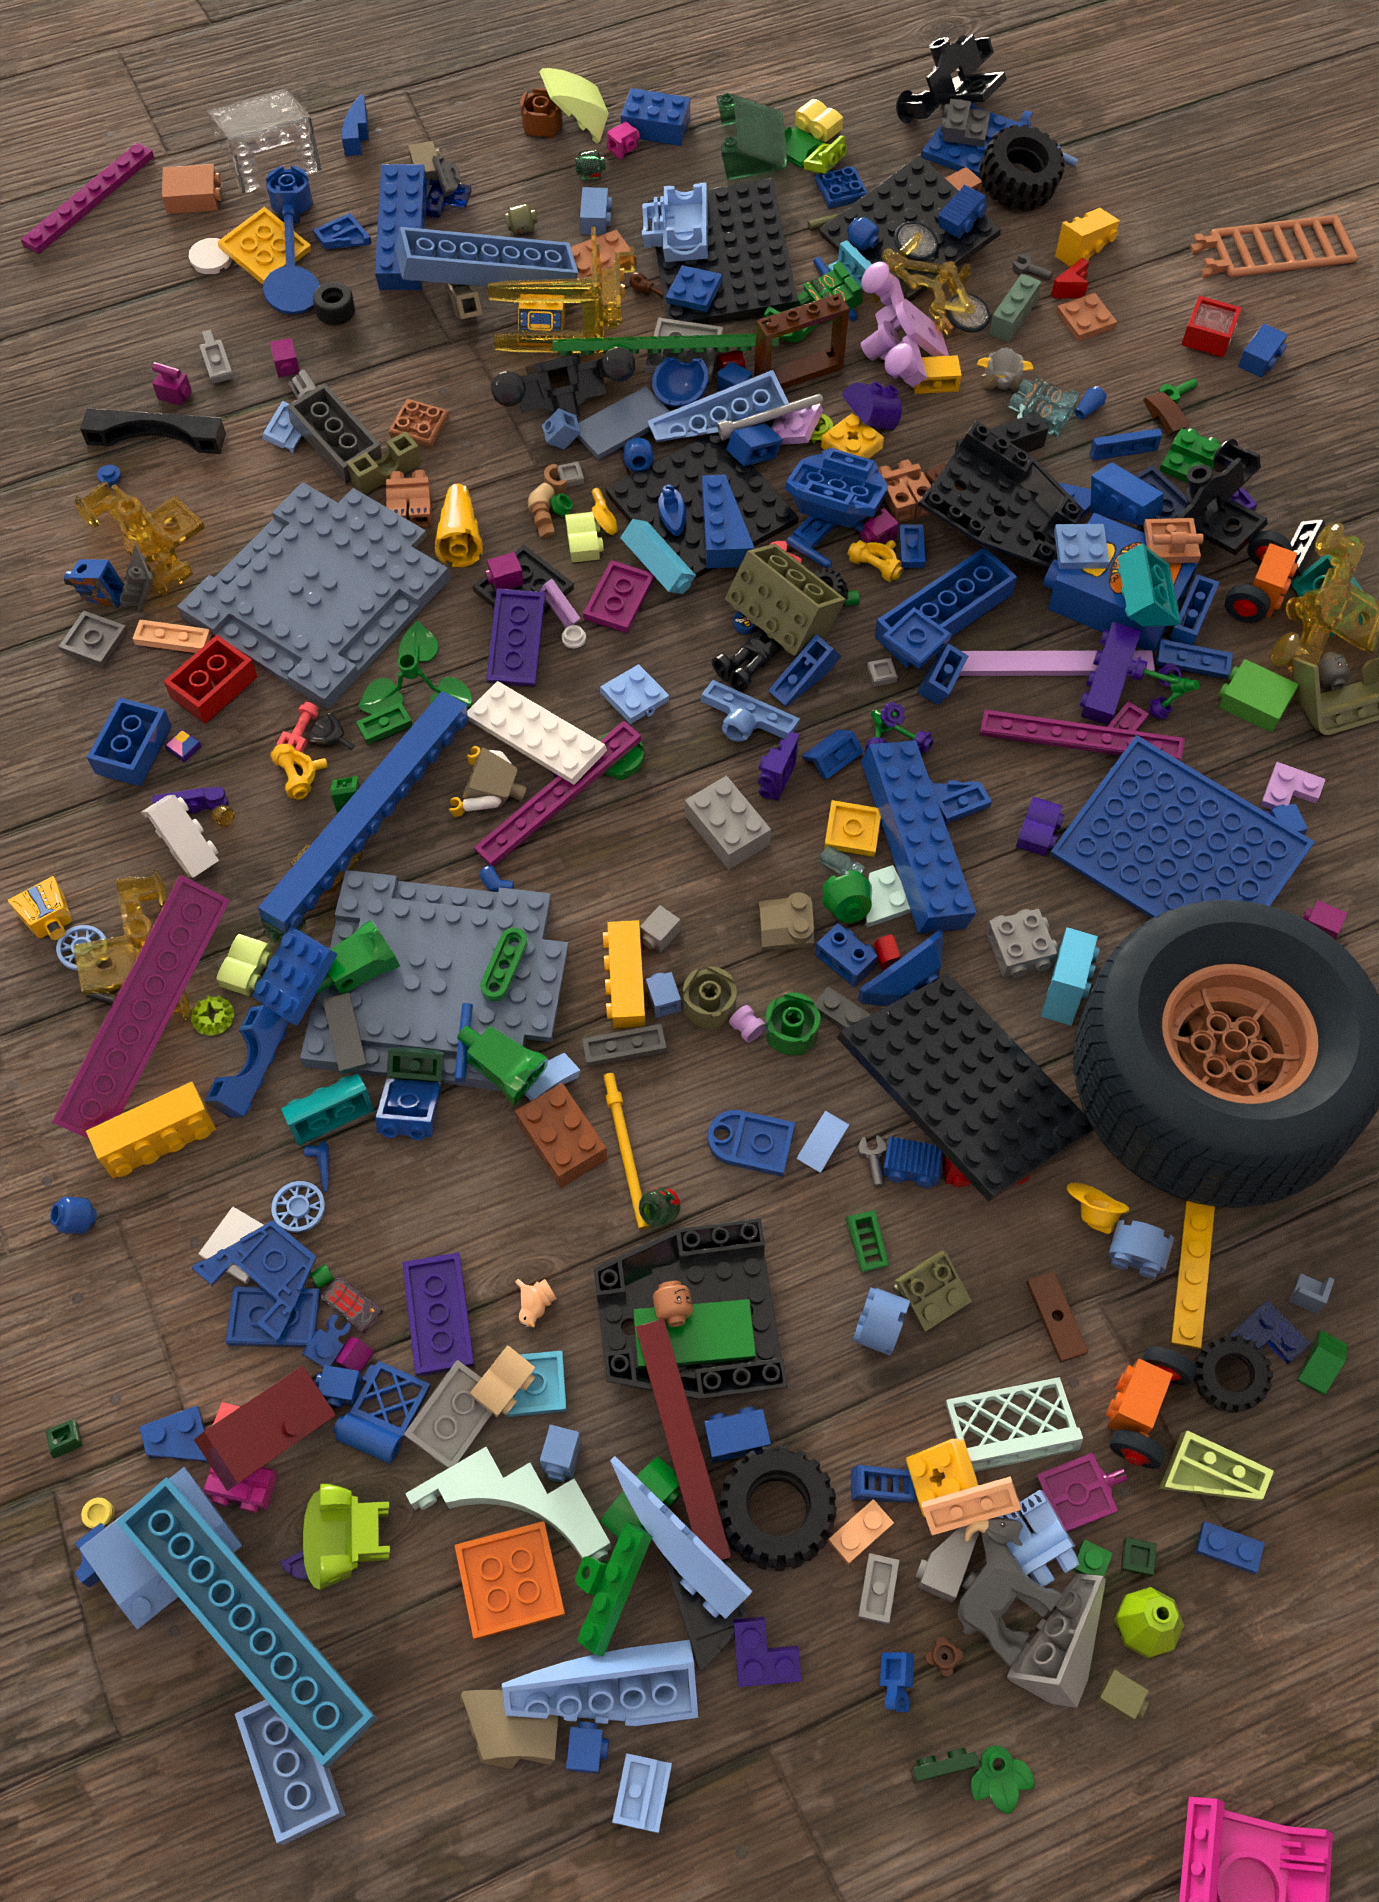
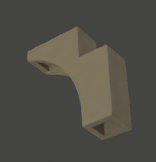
[444,283,483,319]

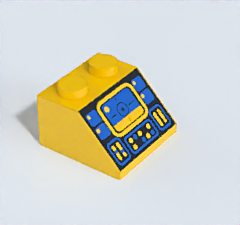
[518,292,566,346]

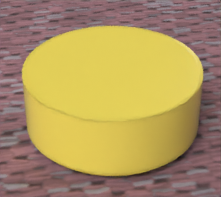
[81,1498,115,1529]

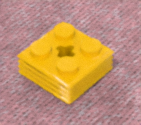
[821,413,884,459]
[906,1439,978,1517]

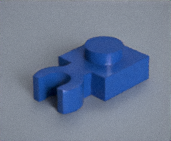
[301,1314,351,1368]

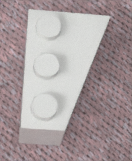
[141,795,219,878]

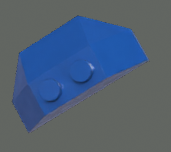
[858,929,943,1006]

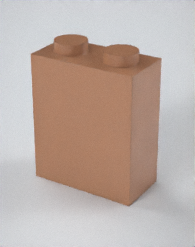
[162,164,221,214]

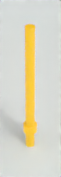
[603,1073,649,1230]

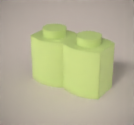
[565,512,604,563]
[216,934,273,996]

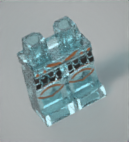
[1008,377,1080,437]

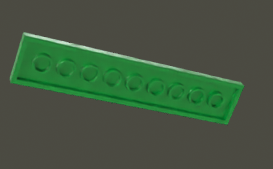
[552,334,779,356]

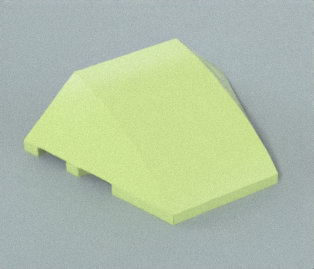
[539,68,609,144]

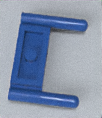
[786,516,865,569]

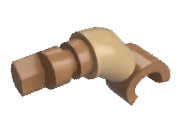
[528,464,567,538]

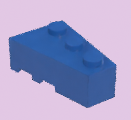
[1090,462,1164,526]

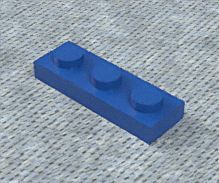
[1090,428,1162,461]
[1155,639,1233,679]

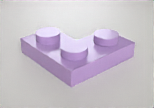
[1260,762,1325,810]

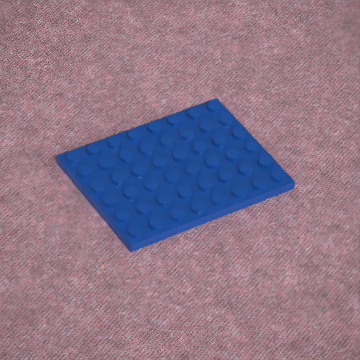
[1050,735,1315,918]

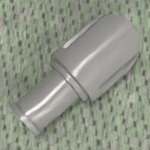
[288,370,317,399]

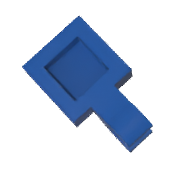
[880,1652,914,1712]

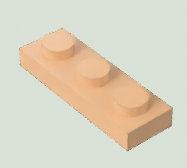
[133,620,212,653]
[922,1477,1021,1535]

